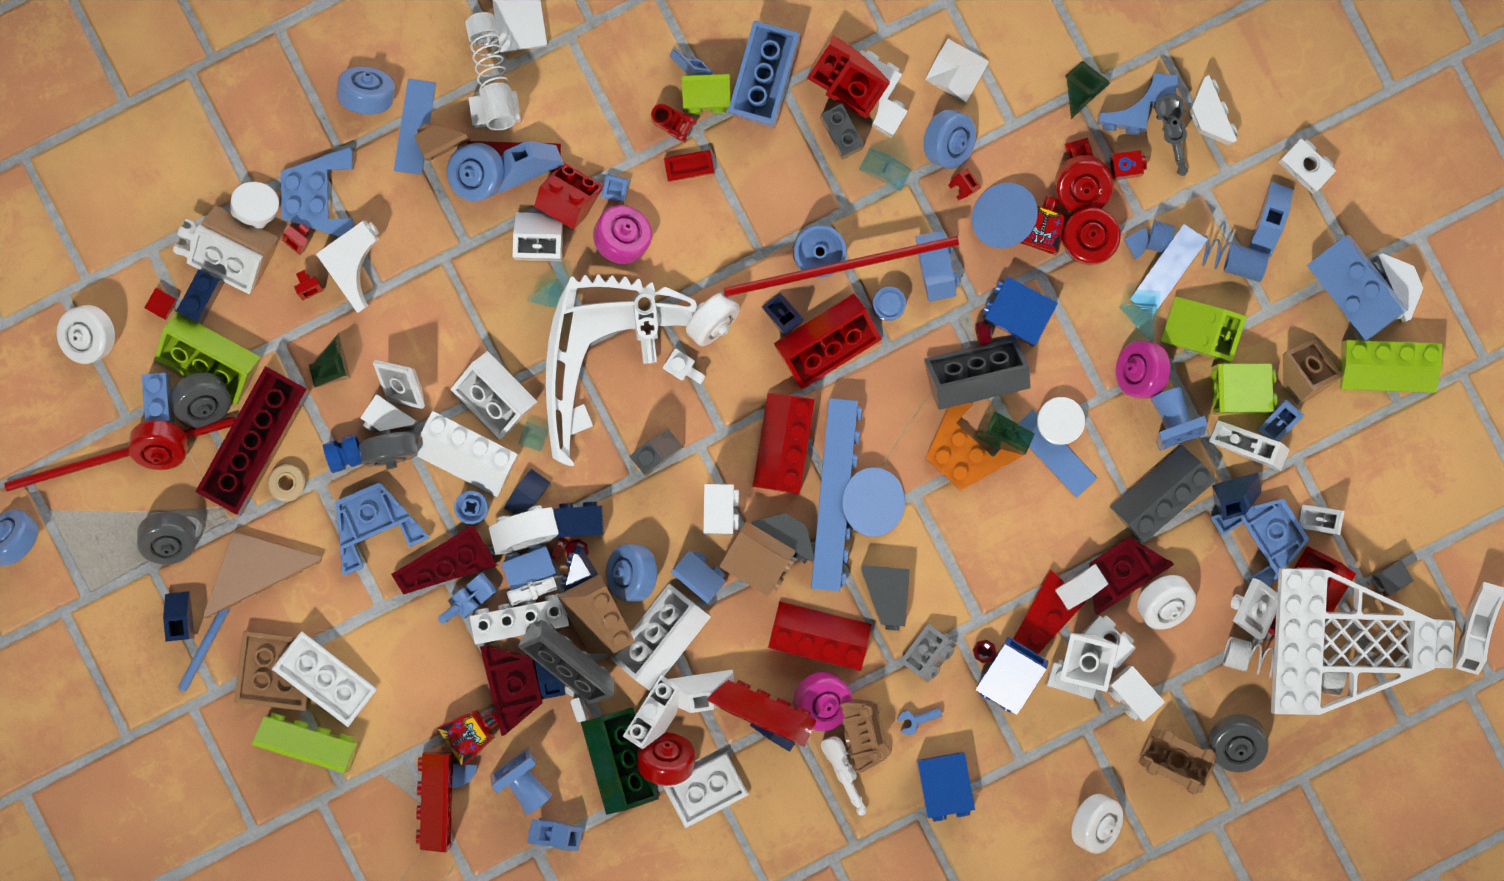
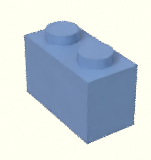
[142,373,175,422]
[501,544,557,590]

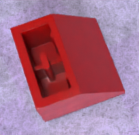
[534,163,604,230]

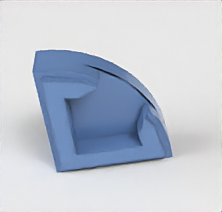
[1124,227,1148,260]
[452,763,478,788]

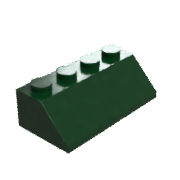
[581,707,659,815]

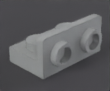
[899,624,956,683]

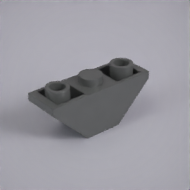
[751,513,814,564]

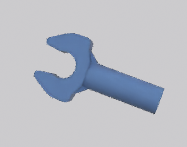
[897,708,942,735]

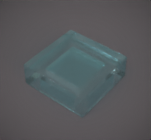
[518,422,549,452]

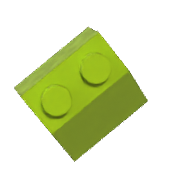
[682,74,731,115]

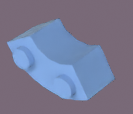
[915,230,960,302]

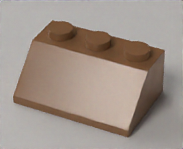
[201,205,279,286]
[557,574,635,654]

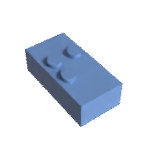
[1307,235,1408,341]

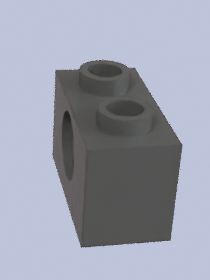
[820,103,864,160]

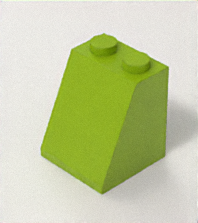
[1211,364,1277,415]

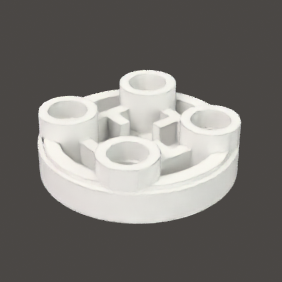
[230,182,279,229]
[1037,397,1085,445]

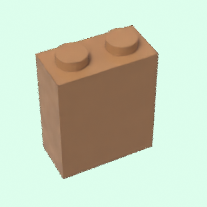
[719,521,795,596]

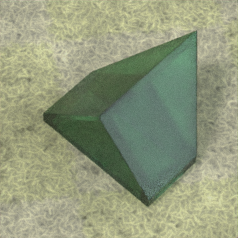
[1065,61,1110,119]
[309,332,351,387]

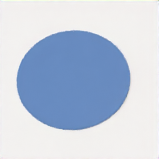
[972,183,1038,248]
[842,467,905,537]

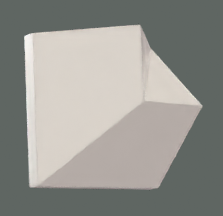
[925,39,989,103]
[373,360,425,409]
[1060,633,1118,692]

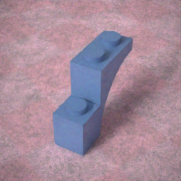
[1097,73,1178,135]

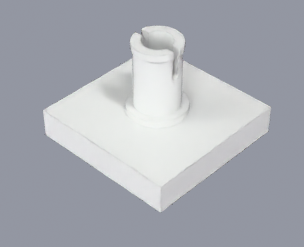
[1231,578,1277,641]

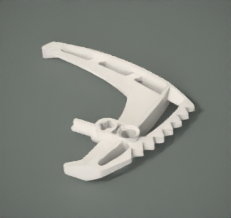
[545,274,697,466]

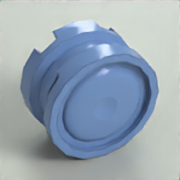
[872,287,906,321]
[454,491,489,524]

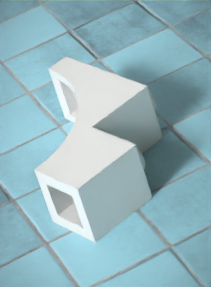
[860,50,908,138]
[1455,582,1504,675]

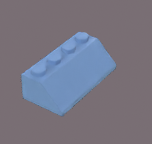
[728,21,801,129]

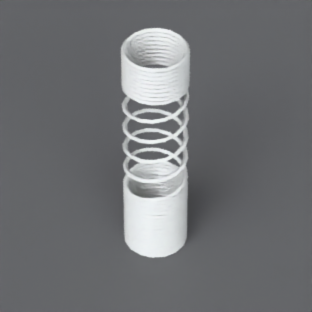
[465,12,517,130]
[1223,637,1347,697]

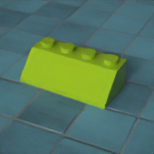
[154,312,261,405]
[1340,340,1443,393]
[252,712,359,773]

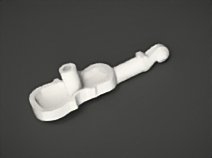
[821,736,867,816]

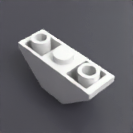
[1189,75,1238,146]
[1373,253,1423,323]
[669,670,735,713]
[623,675,681,749]

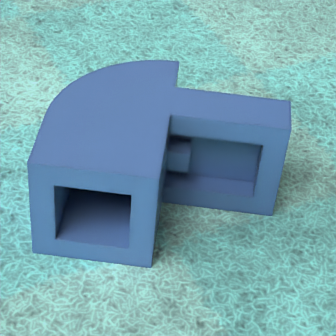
[527,818,583,851]

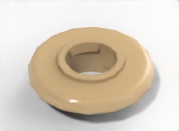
[268,464,306,502]

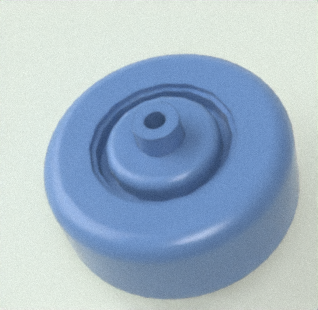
[336,67,395,115]
[924,110,976,169]
[447,143,504,202]
[0,509,38,566]
[606,544,657,602]

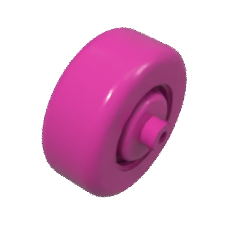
[593,205,652,264]
[1116,341,1170,399]
[793,672,853,731]

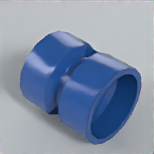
[323,434,362,473]

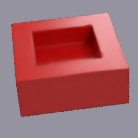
[144,288,178,320]

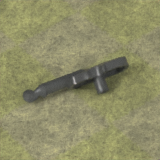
[1154,94,1188,176]

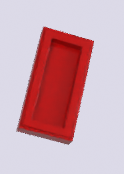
[664,150,715,182]

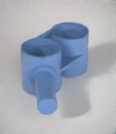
[438,572,498,624]

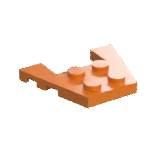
[925,403,1026,490]

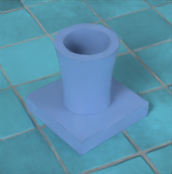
[1151,387,1208,451]
[490,747,552,815]

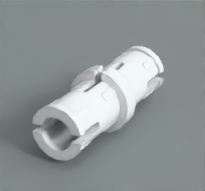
[507,575,557,606]

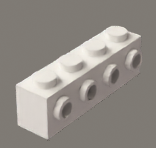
[470,594,570,644]

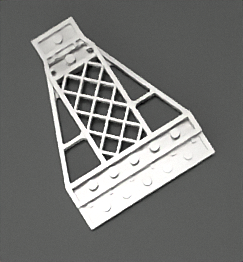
[1271,568,1455,715]

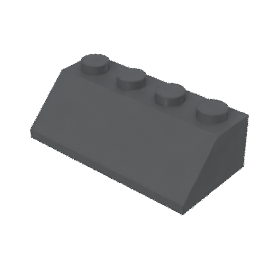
[924,337,1031,410]
[1110,445,1217,543]
[518,620,614,704]

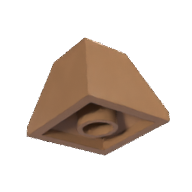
[414,123,470,162]
[1283,338,1343,405]

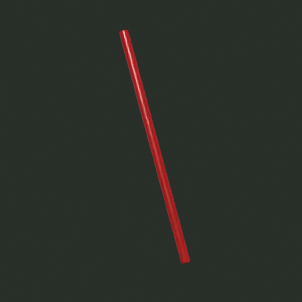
[724,236,959,297]
[4,416,235,492]

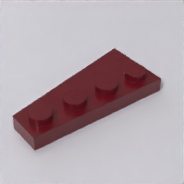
[391,525,498,595]

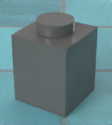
[1372,560,1414,596]

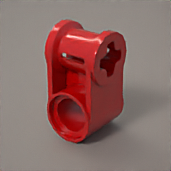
[651,104,697,143]

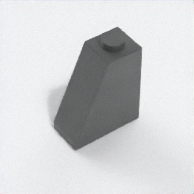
[629,429,683,477]
[861,565,910,631]

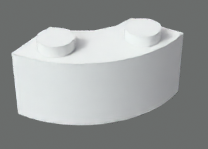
[489,505,559,555]

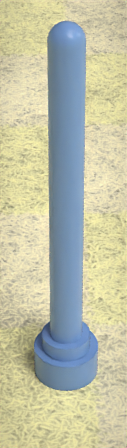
[178,607,231,692]

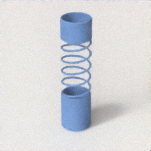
[1146,220,1269,282]

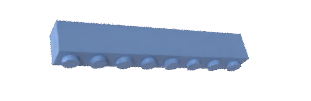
[811,398,862,592]

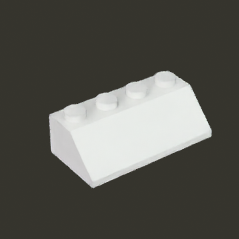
[417,411,520,497]
[610,584,711,691]

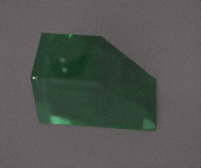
[975,411,1035,455]

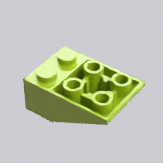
[1160,296,1247,364]

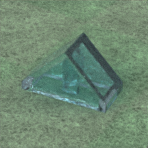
[859,148,911,191]
[527,279,575,308]
[1119,302,1158,342]

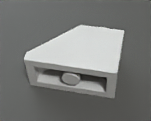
[361,394,418,433]

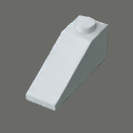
[1209,420,1290,471]

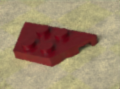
[1089,537,1174,615]
[480,646,543,736]

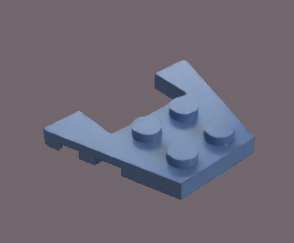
[281,148,354,237]
[336,482,430,576]
[1210,499,1309,587]

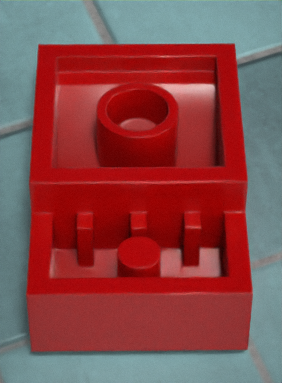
[807,35,890,118]

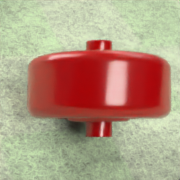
[1054,155,1113,213]
[1062,207,1121,265]
[128,420,188,470]
[637,732,695,786]

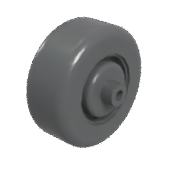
[171,372,231,428]
[359,430,418,469]
[137,512,196,565]
[1209,714,1269,773]

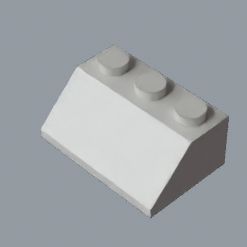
[450,351,537,440]

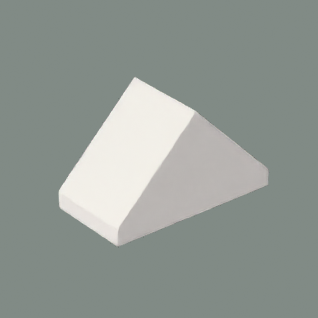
[1299,505,1345,535]
[1055,564,1108,610]

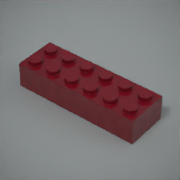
[195,366,311,516]

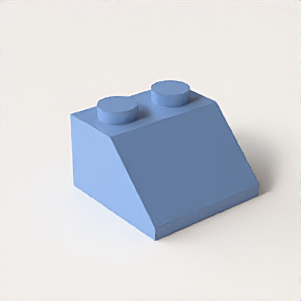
[671,550,726,603]

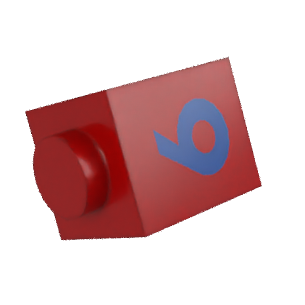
[1110,150,1147,180]

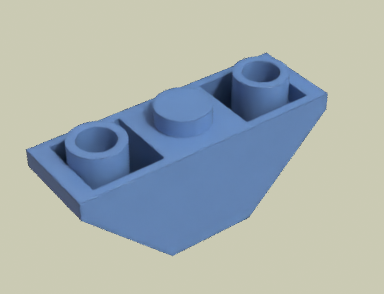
[499,141,564,194]
[1248,182,1293,257]

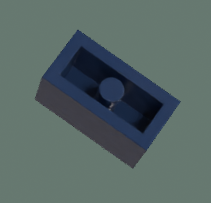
[176,269,224,324]
[554,502,604,538]

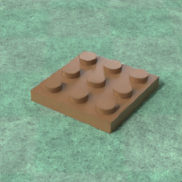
[234,631,316,711]

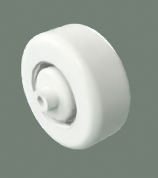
[686,292,740,346]
[56,305,115,364]
[1137,575,1196,630]
[1071,794,1123,854]

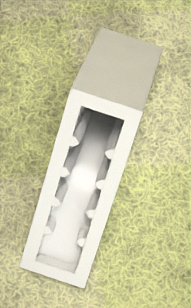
[316,221,380,313]

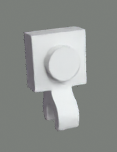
[663,348,705,385]

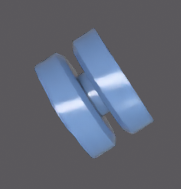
[793,225,847,278]

